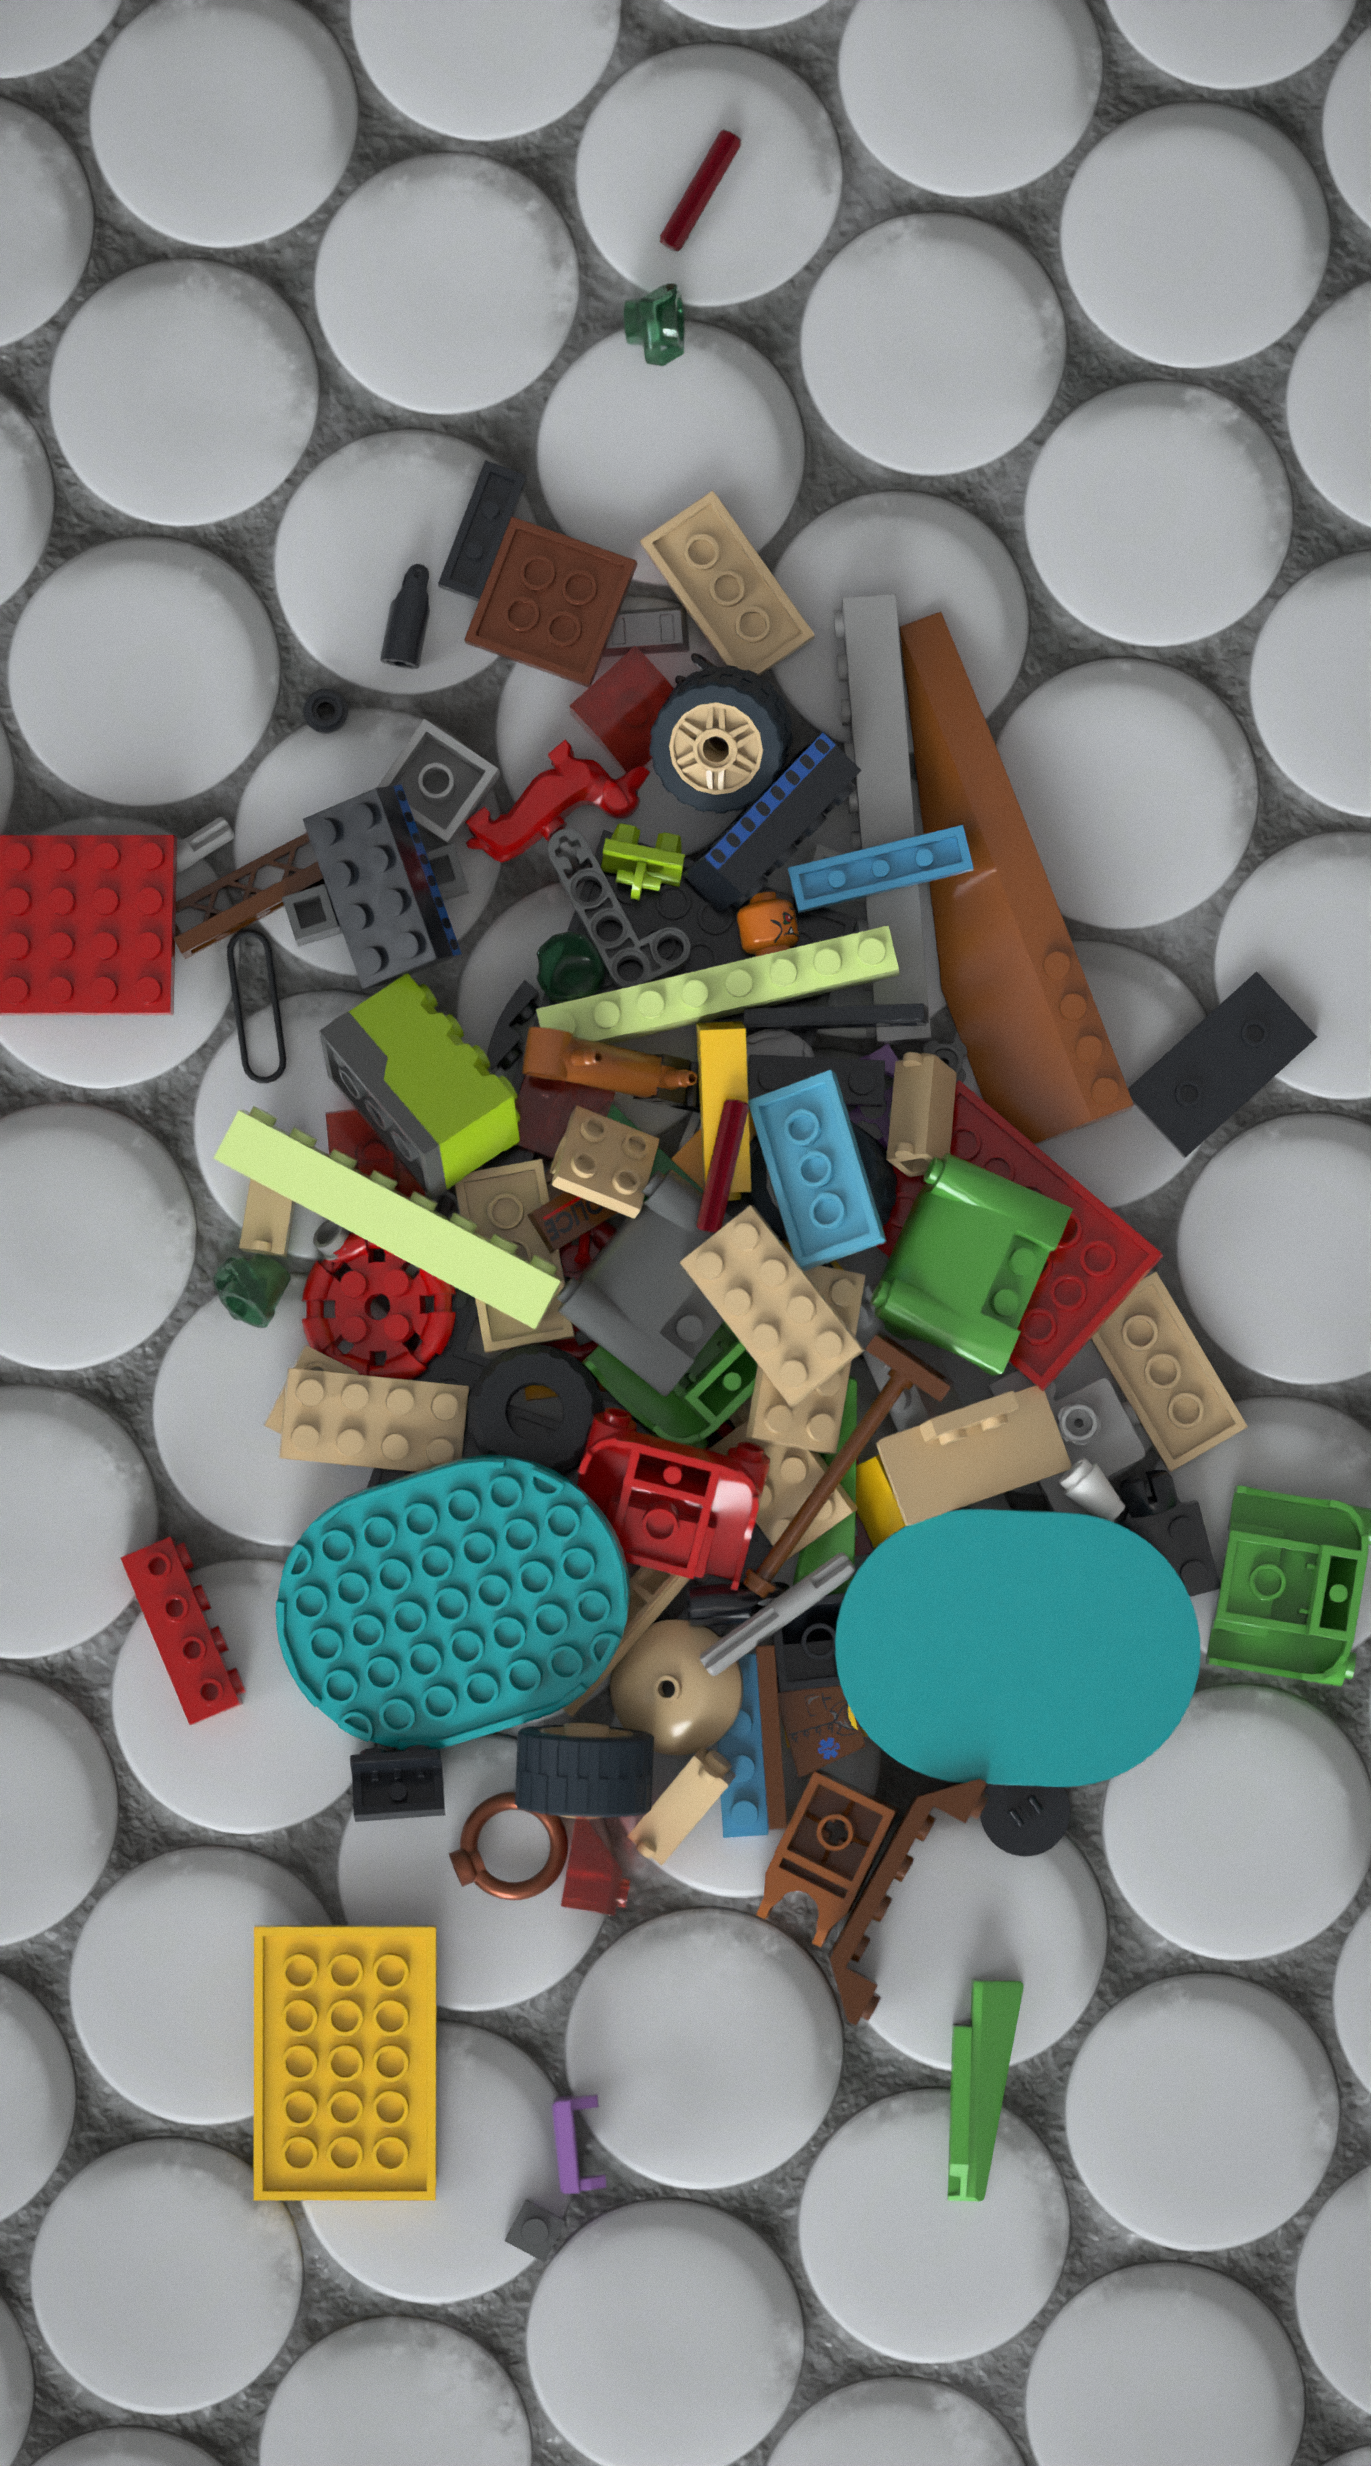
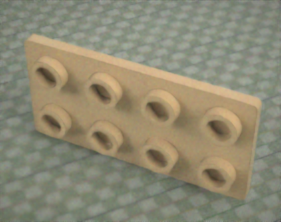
[876,1385,1072,1526]

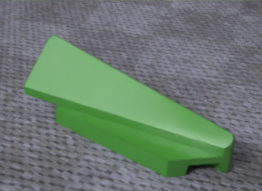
[947,1979,1024,2202]

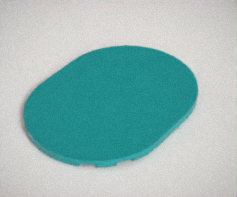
[276,1455,630,1750]
[835,1509,1201,1787]

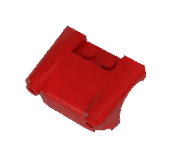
[577,1407,771,1591]

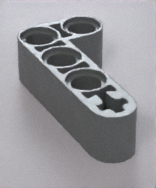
[548,828,691,989]

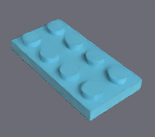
[748,1070,886,1271]

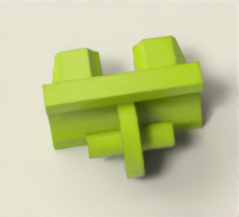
[601,823,685,900]

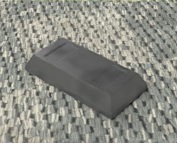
[603,606,689,657]

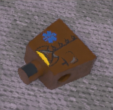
[778,1686,866,1777]

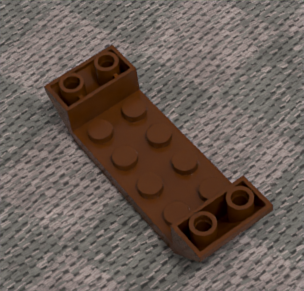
[828,1779,990,2026]

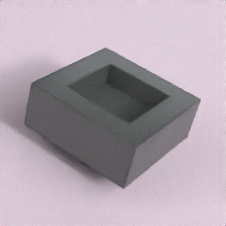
[504,2199,566,2262]

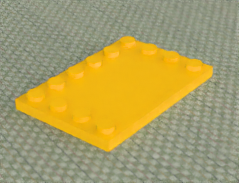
[254,1925,437,2201]

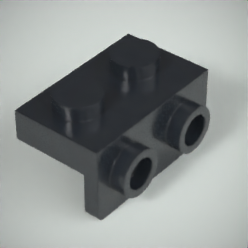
[350,1745,445,1822]

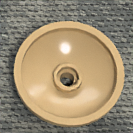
[610,1619,744,1755]

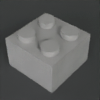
[377,719,500,846]

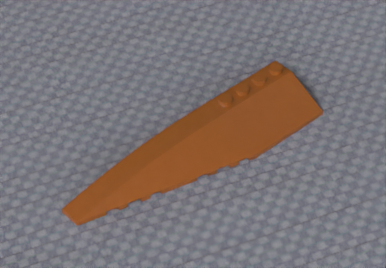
[899,611,1134,1145]

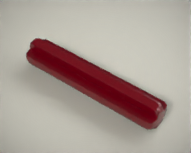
[660,130,741,252]
[696,1099,749,1233]

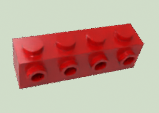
[120,1537,246,1725]

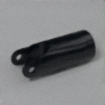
[380,564,430,669]
[686,1582,790,1626]

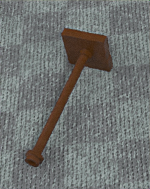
[743,1330,954,1598]

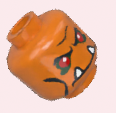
[737,892,800,957]

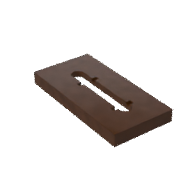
[755,1645,787,1830]

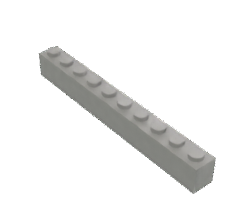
[834,594,931,1046]

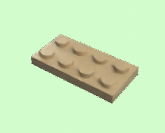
[640,491,815,676]
[455,1159,575,1354]
[680,1205,865,1407]
[746,1266,865,1454]
[1090,1272,1248,1473]
[278,1367,469,1472]

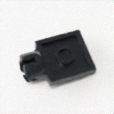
[1114,1470,1220,1597]

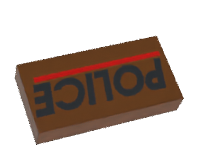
[527,1192,618,1254]

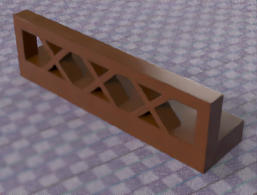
[173,832,325,959]

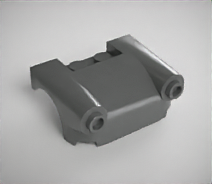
[556,1169,734,1397]

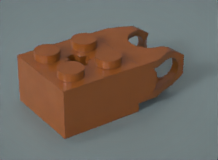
[756,1769,900,1947]

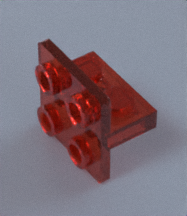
[515,1075,616,1162]

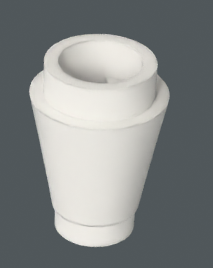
[1059,1457,1125,1521]

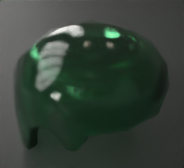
[536,931,604,1003]

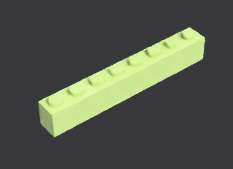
[536,925,900,1044]
[213,1106,563,1329]

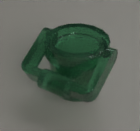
[624,283,685,366]
[213,1254,291,1328]

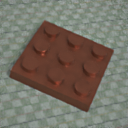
[464,516,638,688]

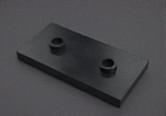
[1128,971,1317,1159]

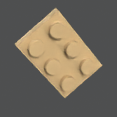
[708,1419,858,1561]

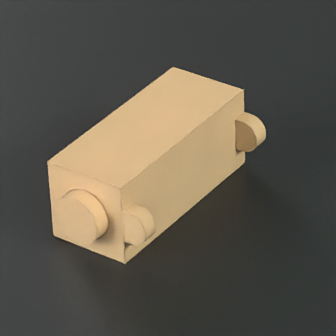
[887,1052,957,1177]
[239,1178,296,1258]
[627,1747,737,1866]

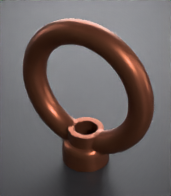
[449,1792,568,1900]

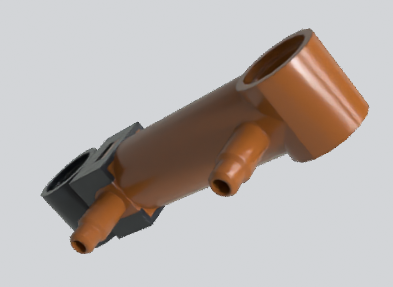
[522,1027,700,1112]

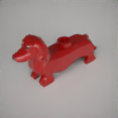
[465,739,651,862]

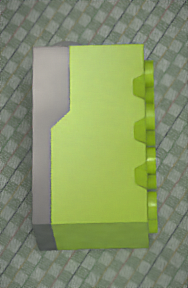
[319,973,520,1199]

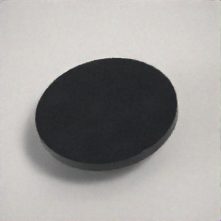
[980,1784,1070,1856]

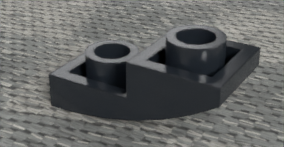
[487,980,540,1074]

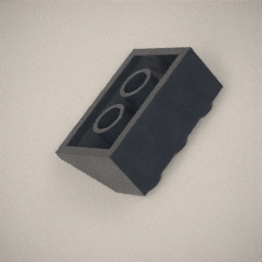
[769,1593,845,1692]

